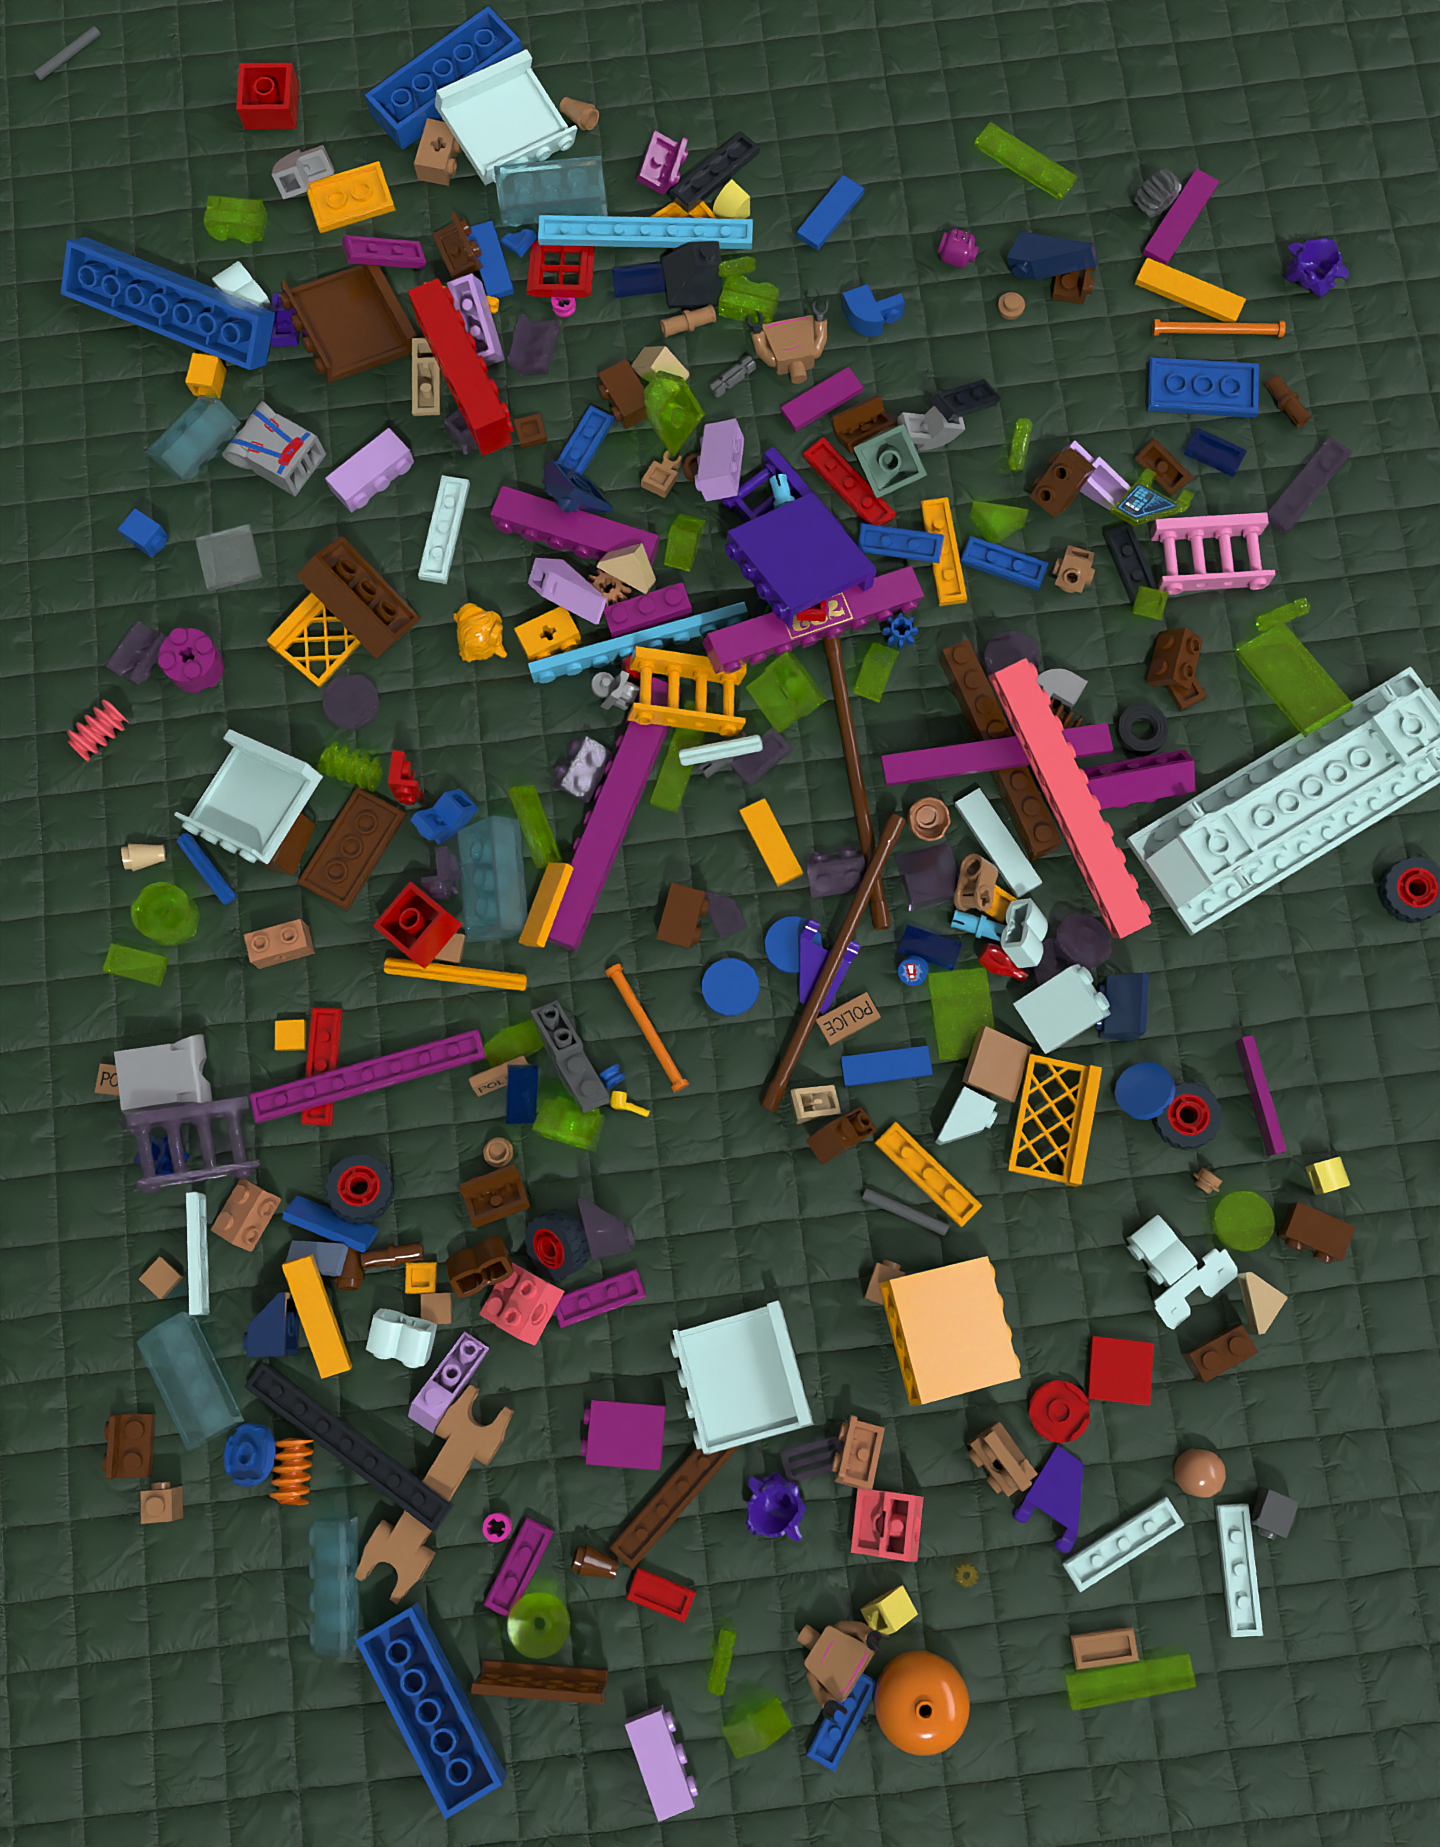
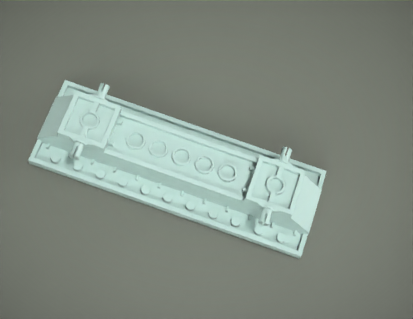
[1126,667,1440,936]

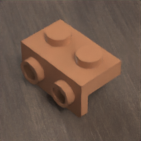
[211,1177,281,1251]
[831,1415,885,1491]

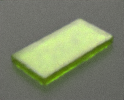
[1235,622,1354,737]

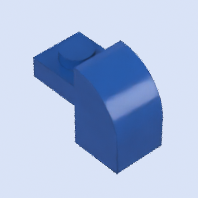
[841,284,905,336]
[410,789,479,844]

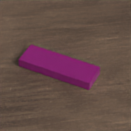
[342,235,426,269]
[780,366,863,432]
[555,1268,647,1328]
[484,1516,555,1620]

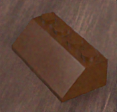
[296,536,421,659]

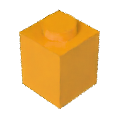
[185,353,227,399]

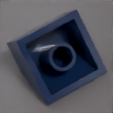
[1095,973,1149,1042]
[243,1292,299,1357]

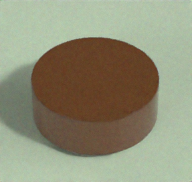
[683,453,701,483]

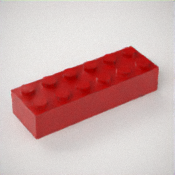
[408,278,514,456]

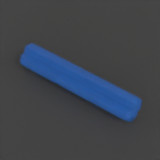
[176,832,236,905]

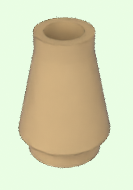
[121,843,166,872]

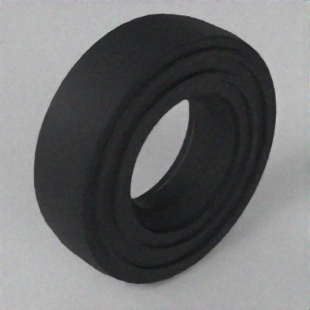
[1116,704,1169,755]

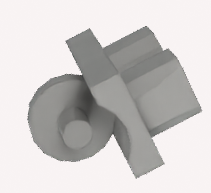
[591,670,640,710]

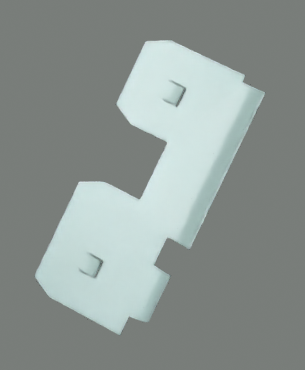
[1154,1248,1238,1329]

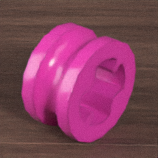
[551,297,576,318]
[482,1512,512,1542]

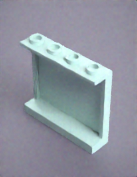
[435,49,577,185]
[175,729,323,865]
[670,1301,814,1455]

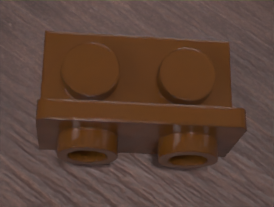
[1051,242,1098,304]
[102,1414,156,1479]

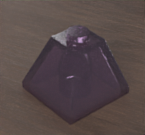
[894,842,964,911]
[577,1198,635,1262]

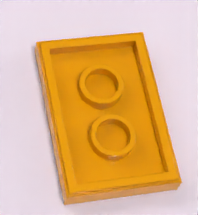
[307,161,395,233]

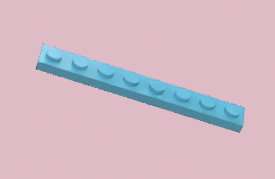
[538,215,753,249]
[528,602,748,683]

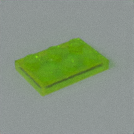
[927,967,995,1061]

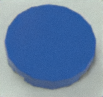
[765,916,822,974]
[702,958,759,1017]
[1114,1062,1176,1120]
[224,1422,276,1487]

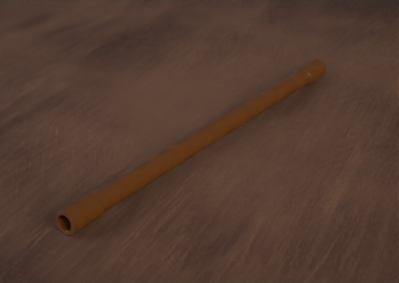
[823,636,891,931]
[760,814,906,1113]

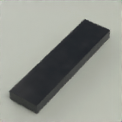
[669,132,760,213]

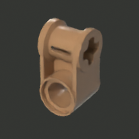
[954,854,998,911]

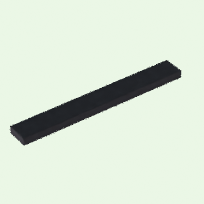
[244,1361,454,1532]

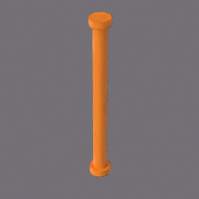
[1152,319,1286,338]
[605,964,689,1093]

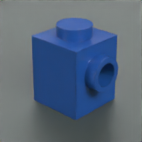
[118,508,169,558]

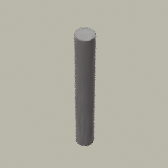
[34,26,101,81]
[862,1188,949,1236]

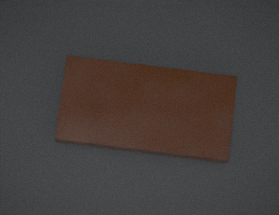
[297,786,407,912]

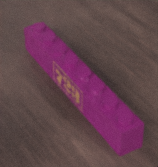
[703,566,924,674]

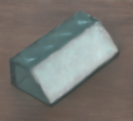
[494,156,608,227]
[457,816,528,942]
[137,1312,244,1452]
[309,1516,359,1657]

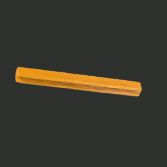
[384,957,527,991]

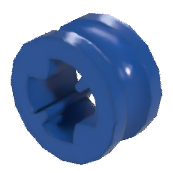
[598,1064,626,1091]

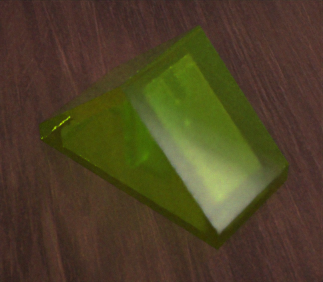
[969,500,1029,544]
[664,513,706,572]
[853,642,900,703]
[484,1020,544,1068]
[722,1696,792,1759]

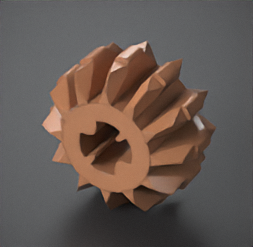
[588,568,632,607]

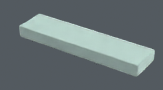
[418,475,470,584]
[954,788,1042,899]
[186,1192,210,1316]
[1062,1496,1184,1592]
[1215,1503,1263,1637]

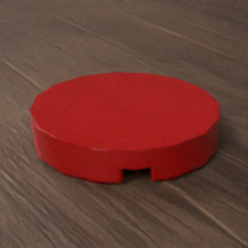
[1028,1380,1090,1443]

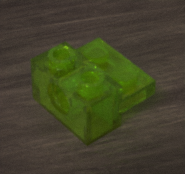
[745,651,827,733]

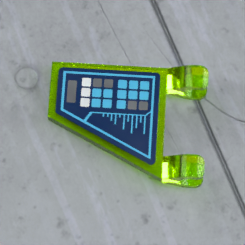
[1110,468,1195,526]

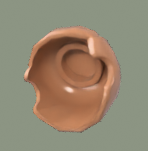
[907,796,951,841]
[1174,1448,1226,1498]

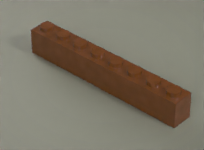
[939,639,1062,862]

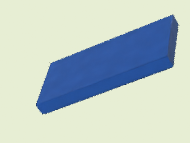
[1147,357,1259,418]

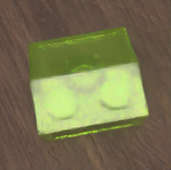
[644,370,705,456]
[532,1096,605,1152]

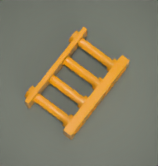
[627,646,747,737]

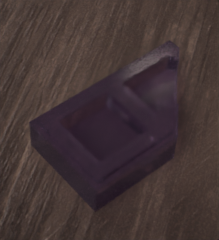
[700,889,747,939]

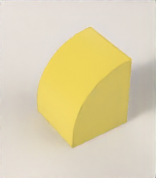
[713,179,750,219]
[1305,1156,1350,1195]
[860,1585,918,1635]

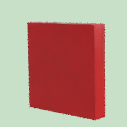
[1087,1336,1154,1406]

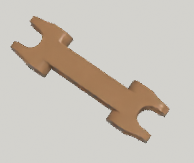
[354,1385,514,1604]

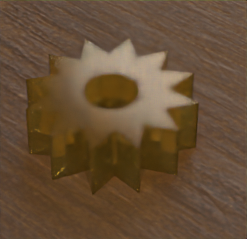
[954,1562,979,1589]

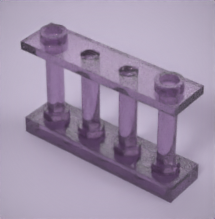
[121,1096,260,1194]

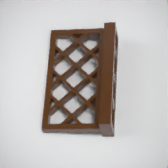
[471,1659,608,1704]

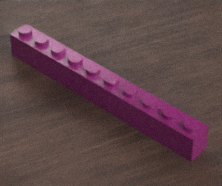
[547,677,682,953]

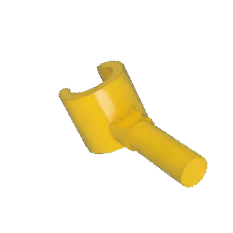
[610,1091,650,1117]

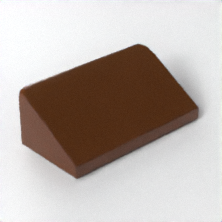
[1134,438,1195,497]

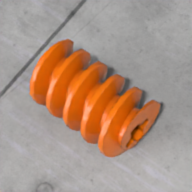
[269,1438,314,1505]

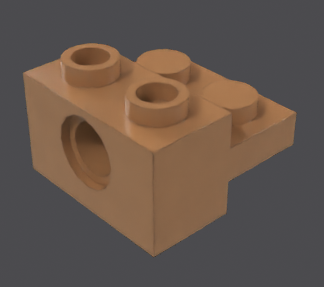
[967,1421,1038,1497]

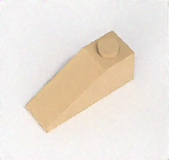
[412,338,444,416]

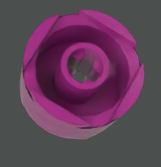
[158,628,224,693]

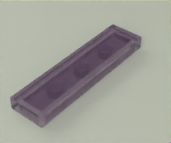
[1267,436,1353,534]

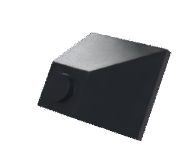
[661,241,722,309]

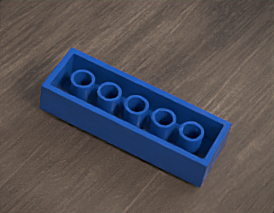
[365,6,523,150]
[355,1602,507,1820]

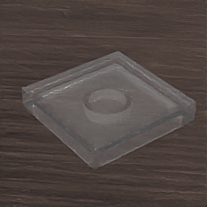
[195,524,262,591]

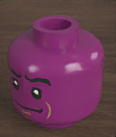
[937,228,979,269]

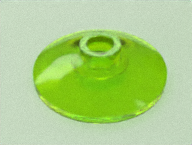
[507,1592,570,1659]

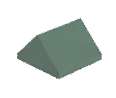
[853,423,927,499]

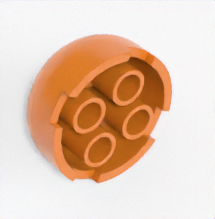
[873,1650,970,1756]

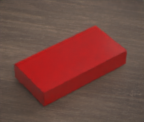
[626,1567,696,1623]

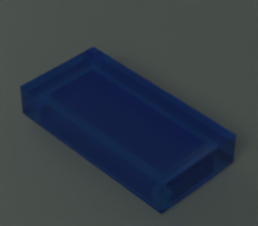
[612,263,666,298]
[1184,428,1247,477]
[898,924,962,971]
[505,1065,538,1124]

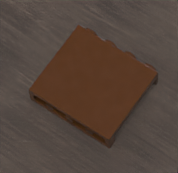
[279,264,417,384]

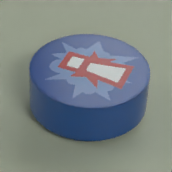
[898,955,929,986]

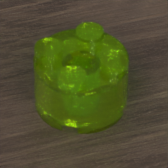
[131,882,199,946]

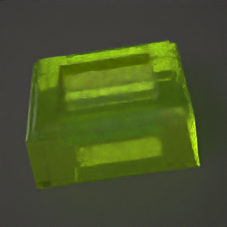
[1132,586,1169,620]

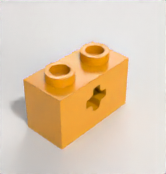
[514,606,582,662]

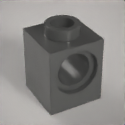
[1250,1487,1299,1540]

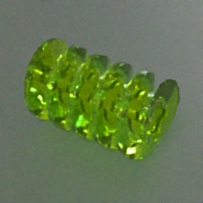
[318,741,382,792]

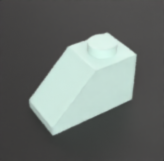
[935,1086,997,1145]

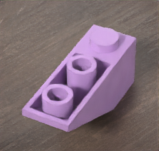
[528,558,607,624]
[408,1332,489,1433]

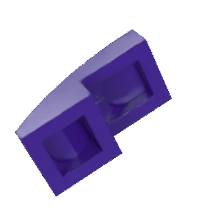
[270,293,300,347]

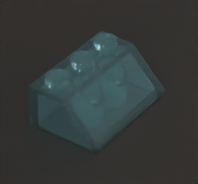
[145,395,241,481]

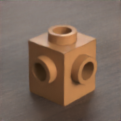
[1052,545,1095,593]

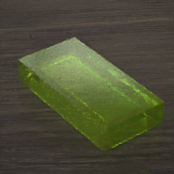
[102,943,169,986]

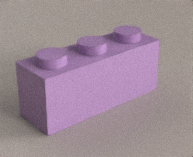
[447,273,505,366]
[695,418,744,502]
[325,428,414,513]
[625,1705,699,1822]

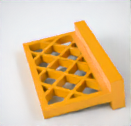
[267,592,361,688]
[1007,1054,1102,1187]

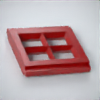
[527,240,595,298]

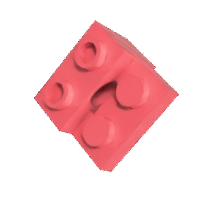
[479,1262,565,1346]
[851,1488,924,1562]

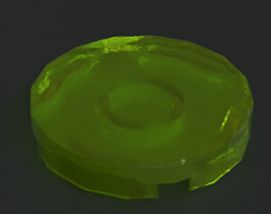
[1212,1190,1275,1252]

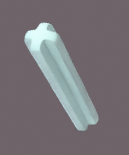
[679,735,763,766]

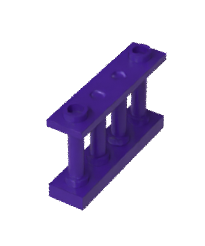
[721,447,843,528]

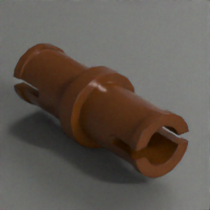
[1265,375,1312,428]
[361,1241,424,1271]

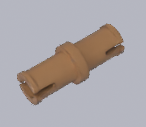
[660,304,716,338]

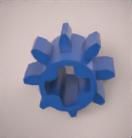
[882,613,918,650]

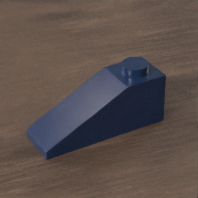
[1007,232,1099,280]

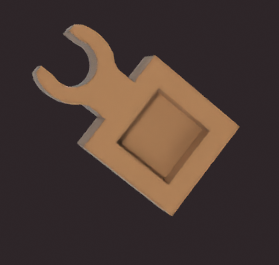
[641,450,682,498]

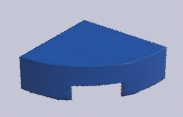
[500,229,537,258]

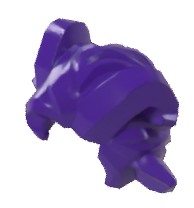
[1284,237,1349,298]
[745,1472,807,1542]

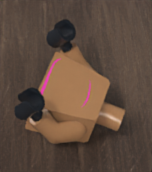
[745,300,829,384]
[797,1621,890,1725]

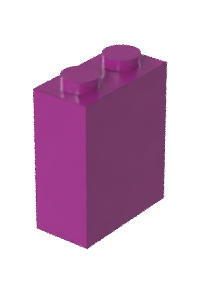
[581,1399,666,1470]

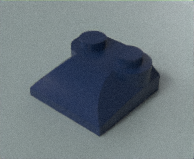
[542,459,613,513]

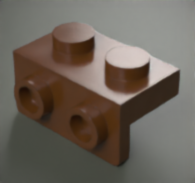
[432,212,483,280]
[831,395,897,453]
[1146,627,1203,690]
[459,1164,531,1229]

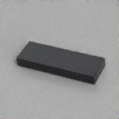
[931,379,1001,421]
[1103,522,1161,608]

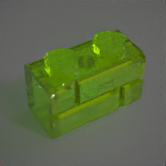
[204,196,267,243]
[719,275,779,326]

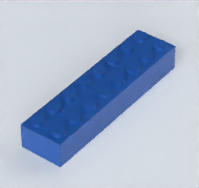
[61,237,275,370]

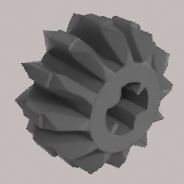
[1134,168,1182,218]

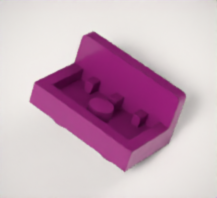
[636,131,688,195]

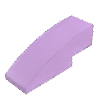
[1050,440,1133,515]

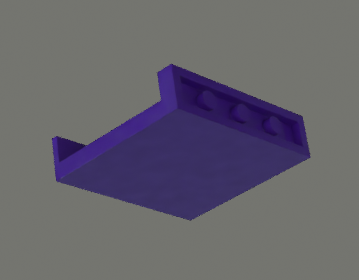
[725,492,876,628]

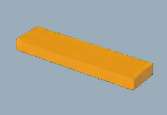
[1135,258,1246,323]
[920,497,967,606]
[874,1122,982,1228]
[281,1253,352,1379]

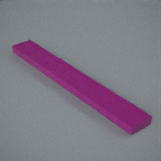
[880,723,1113,786]
[249,1029,486,1124]

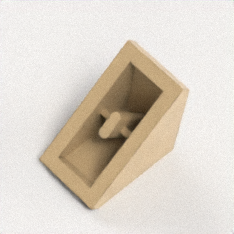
[631,346,689,396]
[597,543,656,594]
[790,1085,841,1124]
[1238,1272,1288,1335]

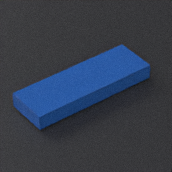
[796,175,865,251]
[469,221,514,298]
[556,405,615,475]
[858,523,944,564]
[960,536,1049,591]
[840,1046,933,1087]
[282,1195,378,1253]
[806,1673,877,1772]

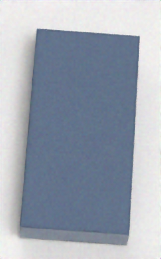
[286,1240,349,1276]

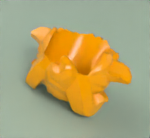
[453,603,507,662]

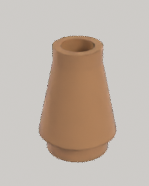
[559,97,599,130]

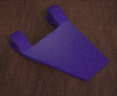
[799,919,860,1015]
[1013,1445,1084,1553]

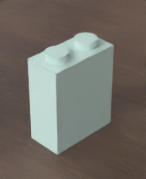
[1014,964,1111,1054]

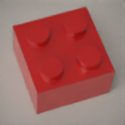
[236,63,299,129]
[372,881,463,969]

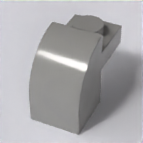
[272,145,335,200]
[897,406,965,450]
[1037,669,1088,713]

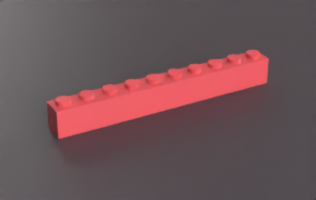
[988,658,1151,939]

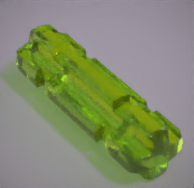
[718,256,756,278]
[1007,418,1033,471]
[1255,597,1310,631]
[708,1629,737,1695]

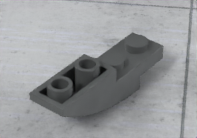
[531,1000,610,1114]

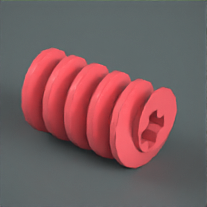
[66,699,129,762]

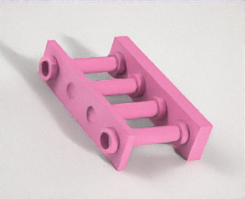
[1150,513,1275,595]

